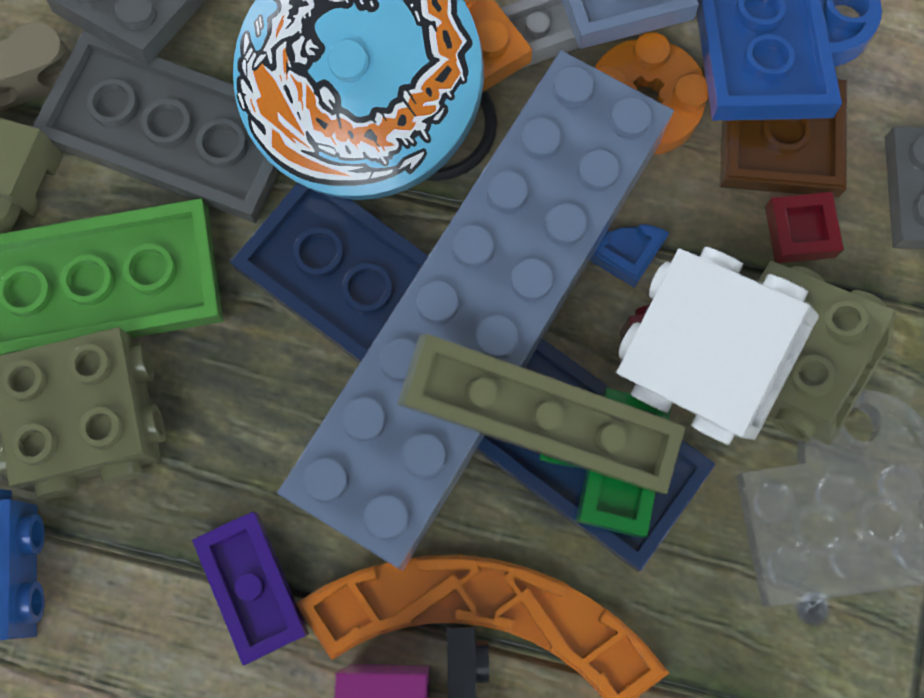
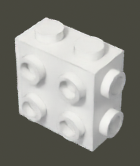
[616,247,819,445]

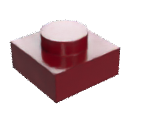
[765,192,844,263]

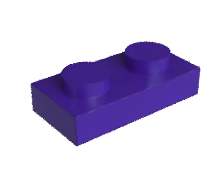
[192,511,310,666]

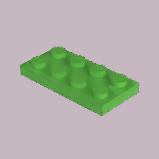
[0,198,224,356]

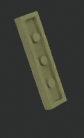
[397,333,686,494]

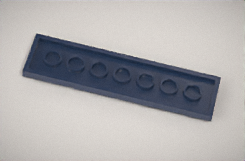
[230,183,716,572]

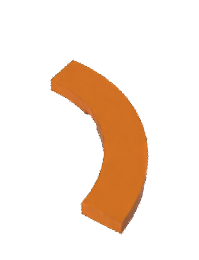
[296,555,669,698]

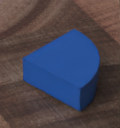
[590,224,669,288]

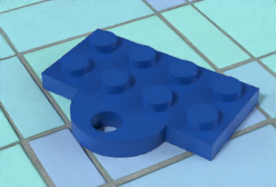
[696,0,882,121]

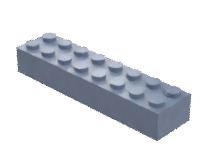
[277,50,674,571]

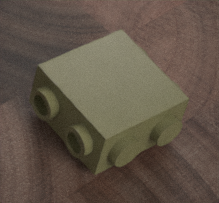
[751,261,895,446]
[0,327,166,500]

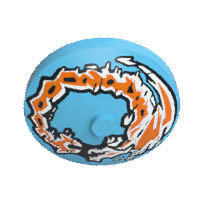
[233,0,484,200]

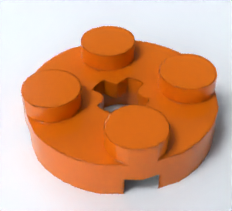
[595,32,709,155]

